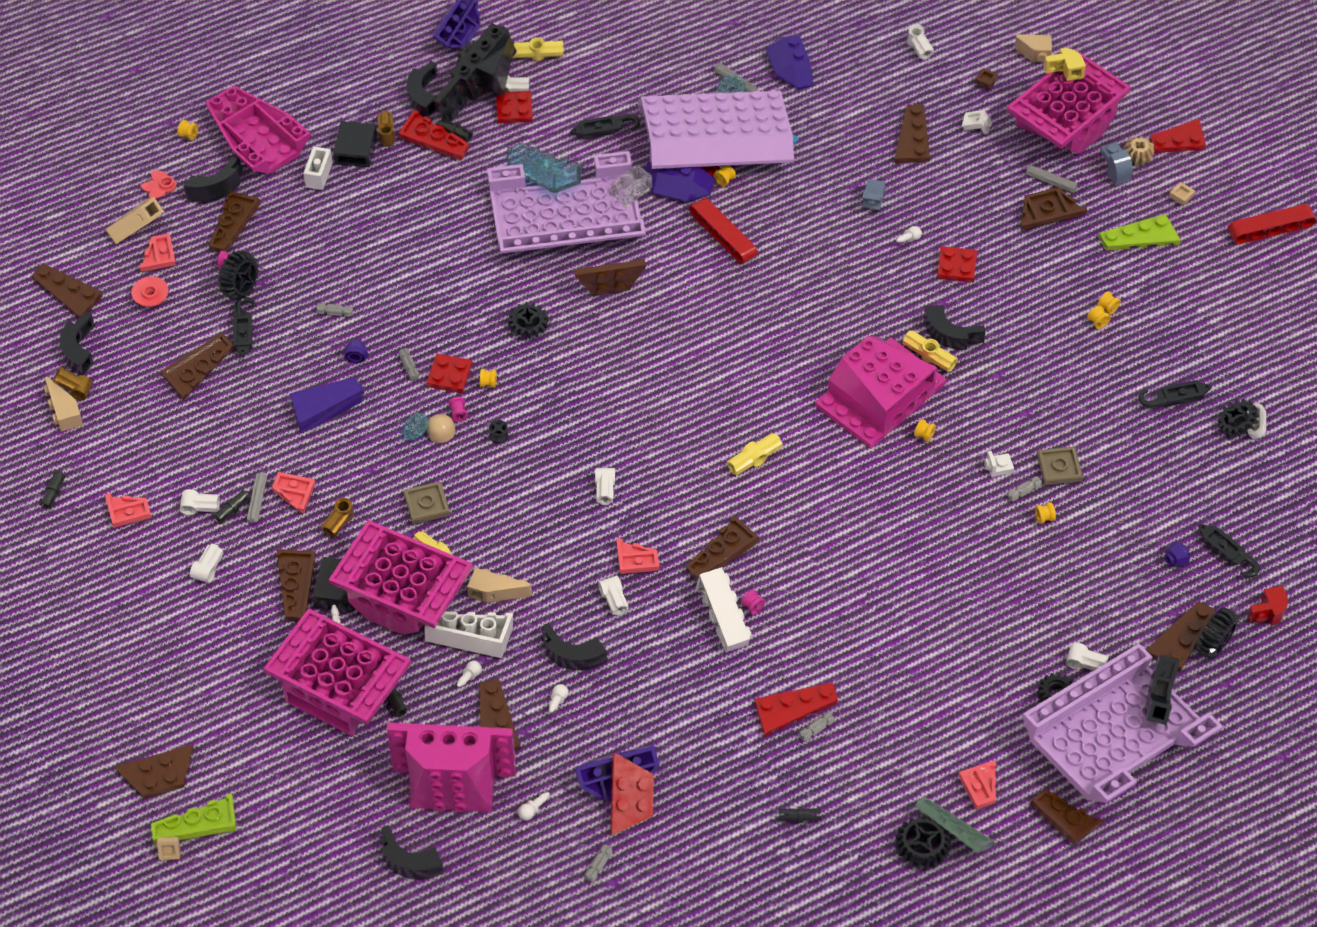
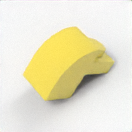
[1044,48,1086,81]

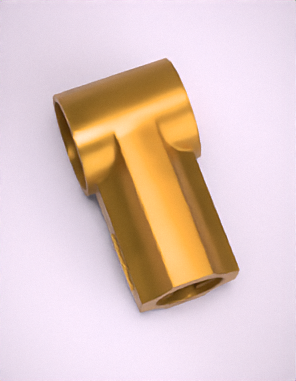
[378,111,396,147]
[53,367,93,400]
[321,498,354,537]

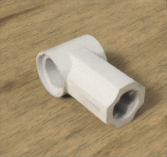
[907,24,934,60]
[505,75,529,92]
[595,468,615,505]
[179,489,220,515]
[190,544,224,583]
[598,576,629,616]
[1066,643,1109,671]

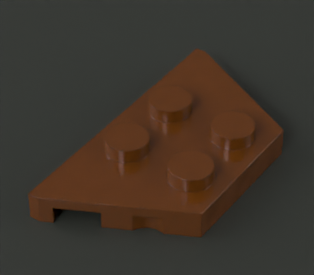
[1021,187,1087,230]
[574,259,646,296]
[115,744,194,799]

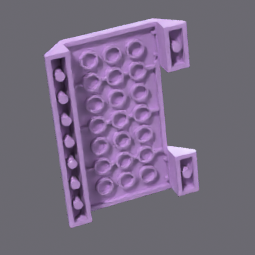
[638,90,794,169]
[487,151,646,254]
[1022,643,1223,803]

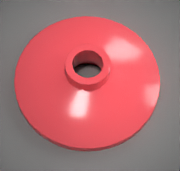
[131,277,169,307]

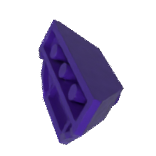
[433,0,481,50]
[766,34,814,90]
[642,162,715,203]
[575,745,659,801]

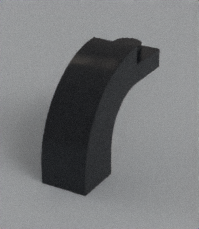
[407,61,437,117]
[183,157,243,201]
[924,305,986,350]
[60,312,95,375]
[541,622,607,671]
[1145,654,1180,725]
[379,825,444,880]

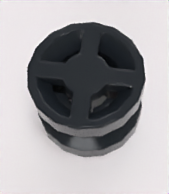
[489,420,508,444]

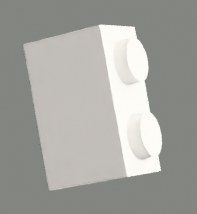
[304,147,333,190]

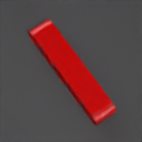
[689,197,758,264]
[1228,204,1317,244]

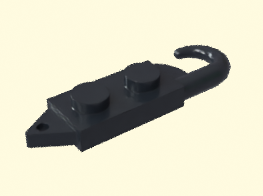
[570,114,640,139]
[233,297,256,358]
[1138,380,1212,408]
[1198,524,1260,578]

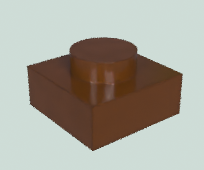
[975,68,998,90]

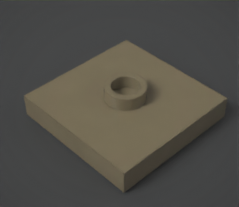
[1037,446,1083,485]
[403,481,450,524]

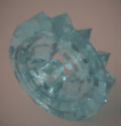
[717,74,745,93]
[401,412,429,440]

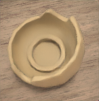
[425,414,456,443]

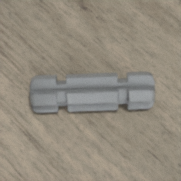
[316,303,353,317]
[399,348,419,381]
[1007,476,1042,501]
[799,712,835,742]
[585,844,612,882]

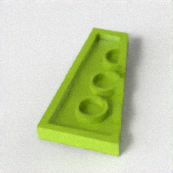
[1099,214,1181,251]
[151,793,237,845]

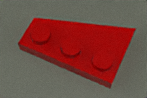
[1149,119,1206,153]

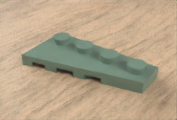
[915,797,994,853]

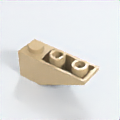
[105,197,164,244]
[44,377,83,432]
[467,568,532,603]

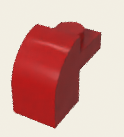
[1247,586,1288,626]

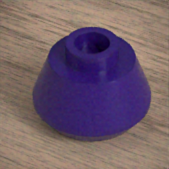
[343,339,368,363]
[1165,541,1190,567]

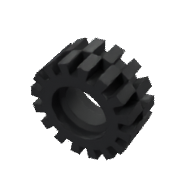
[1038,673,1073,703]

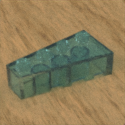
[507,143,582,193]

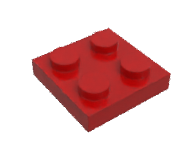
[496,91,533,124]
[937,246,977,283]
[426,353,473,394]

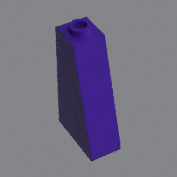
[290,377,364,433]

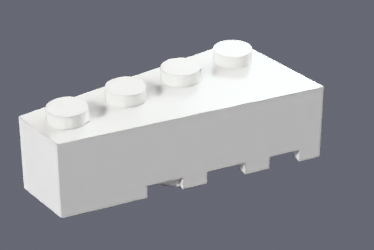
[696,567,751,652]
[425,611,513,658]

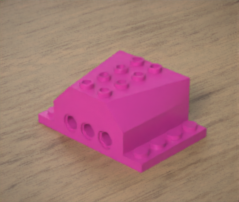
[1007,50,1131,153]
[815,336,947,449]
[329,520,473,635]
[263,608,411,737]
[387,723,516,812]

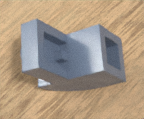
[1100,142,1133,186]
[862,179,886,210]

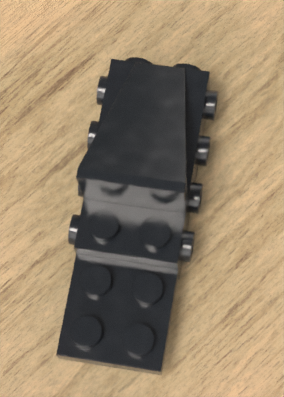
[434,23,517,122]

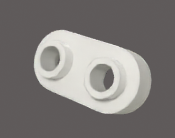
[1247,403,1266,439]

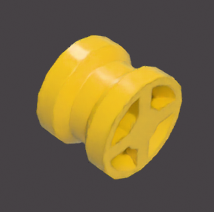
[177,120,198,140]
[713,165,736,187]
[1098,291,1121,315]
[1087,305,1111,329]
[480,369,497,388]
[914,419,936,442]
[1035,502,1056,524]

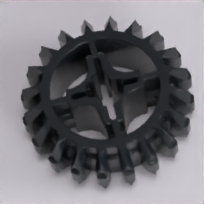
[217,250,260,300]
[1196,607,1239,659]
[895,815,951,870]

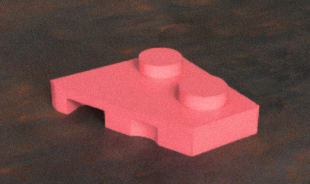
[140,233,176,272]
[272,472,315,513]
[105,493,152,528]
[616,538,659,574]
[958,760,996,810]

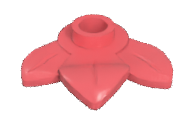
[141,170,177,199]

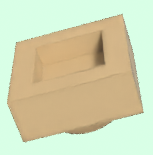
[1169,182,1195,206]
[157,837,181,860]

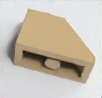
[1015,34,1052,62]

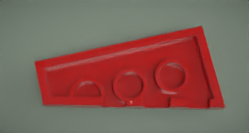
[398,109,469,160]
[754,682,838,737]

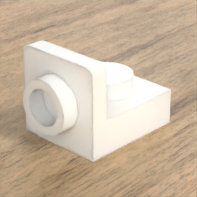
[962,110,992,134]
[984,451,1014,477]

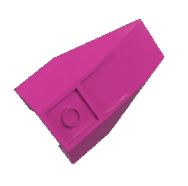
[205,85,311,174]

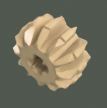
[1124,136,1154,166]

